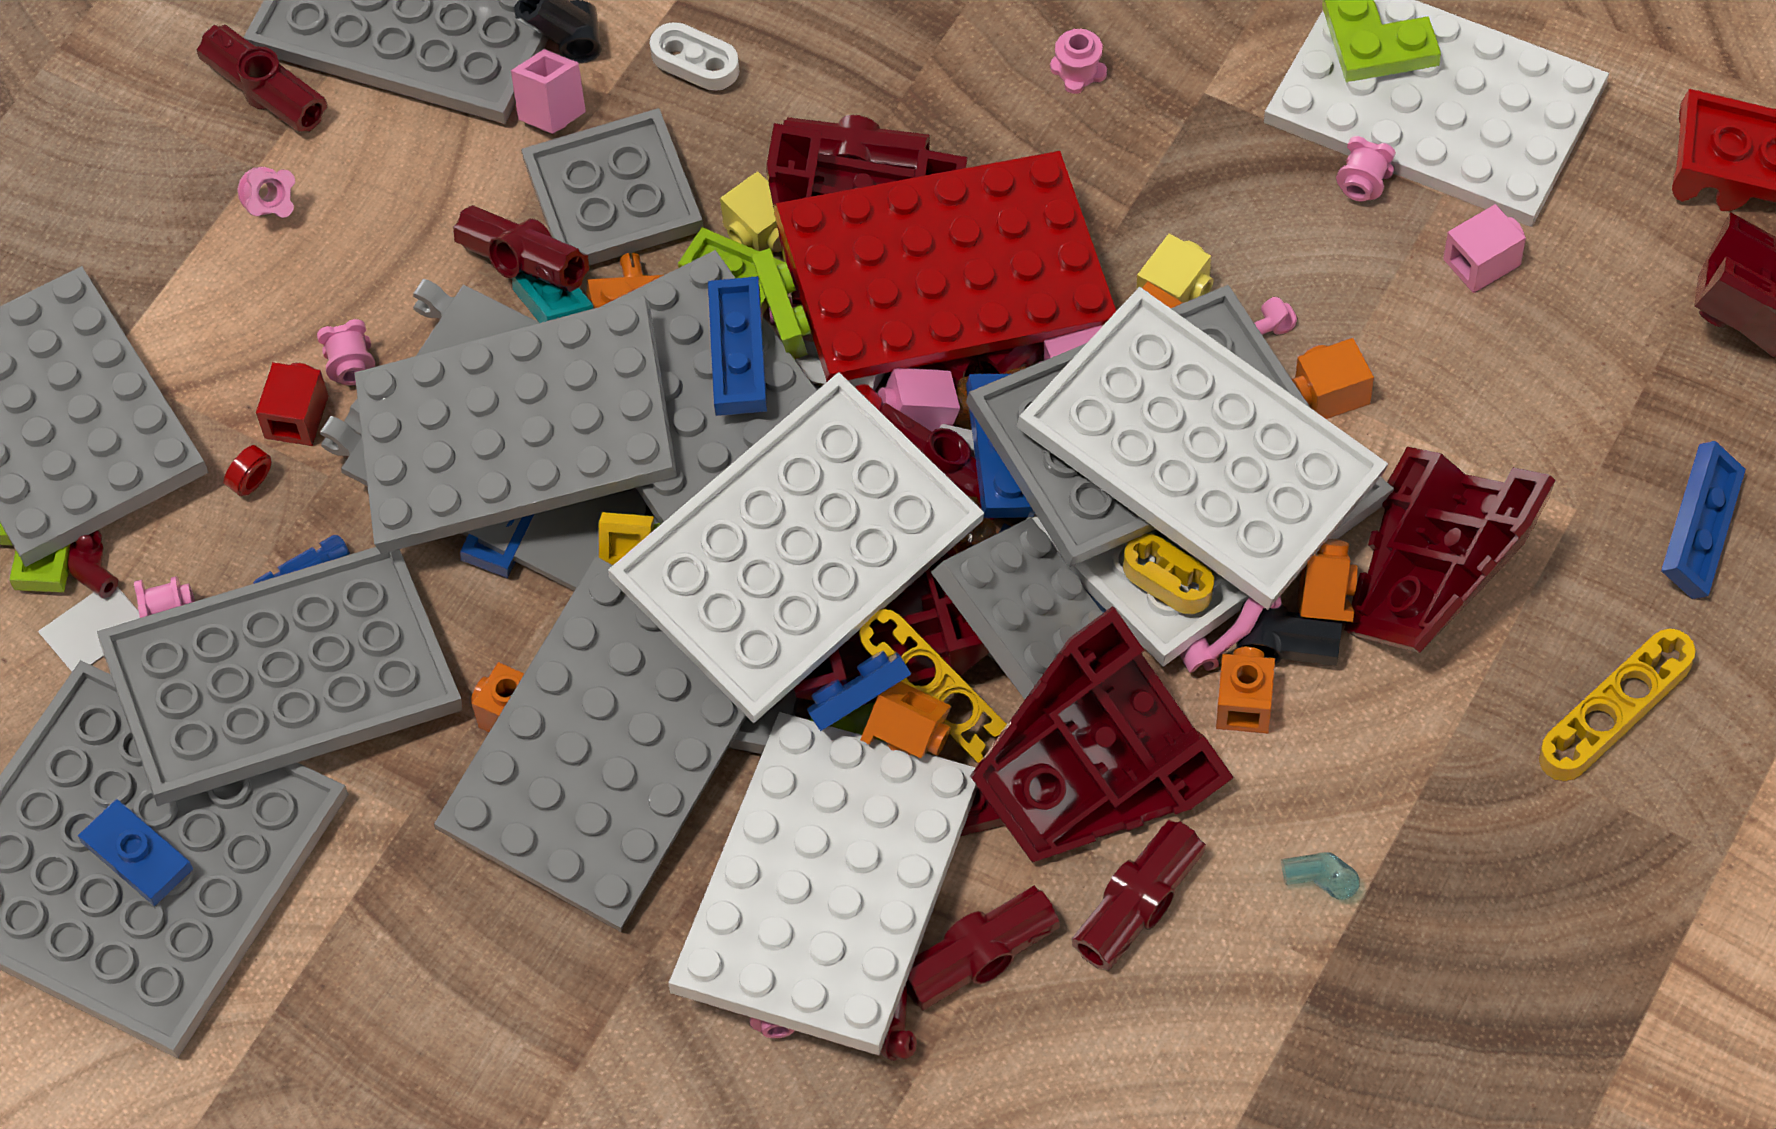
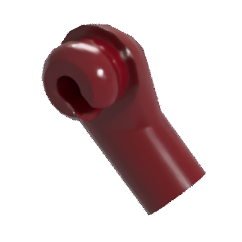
[68,530,118,599]
[880,987,916,1061]

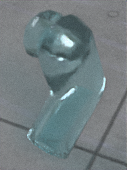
[1281,852,1360,900]

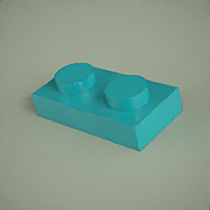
[512,273,594,323]

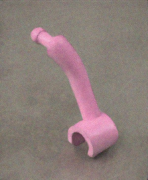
[1254,297,1297,335]
[1180,597,1281,673]

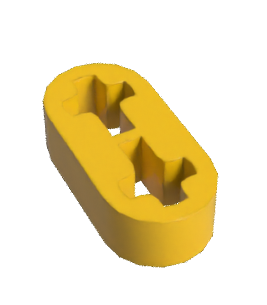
[1123,534,1214,614]

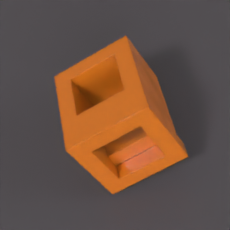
[1296,539,1357,622]
[1216,647,1275,734]
[860,681,951,759]

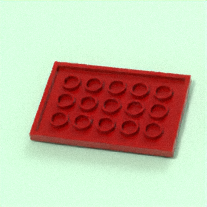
[774,151,1116,382]

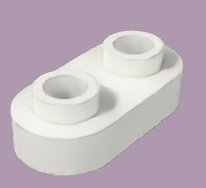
[650,23,739,90]

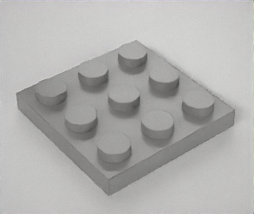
[521,108,704,265]
[931,517,1103,700]

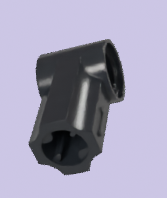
[514,0,602,64]
[1236,601,1343,666]

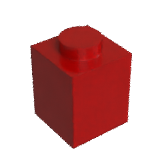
[256,362,329,446]

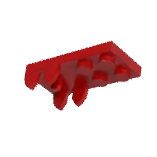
[1672,88,1776,211]

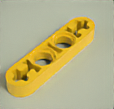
[859,609,1007,764]
[1539,629,1696,781]

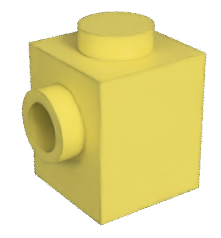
[720,171,782,253]
[1136,233,1213,303]

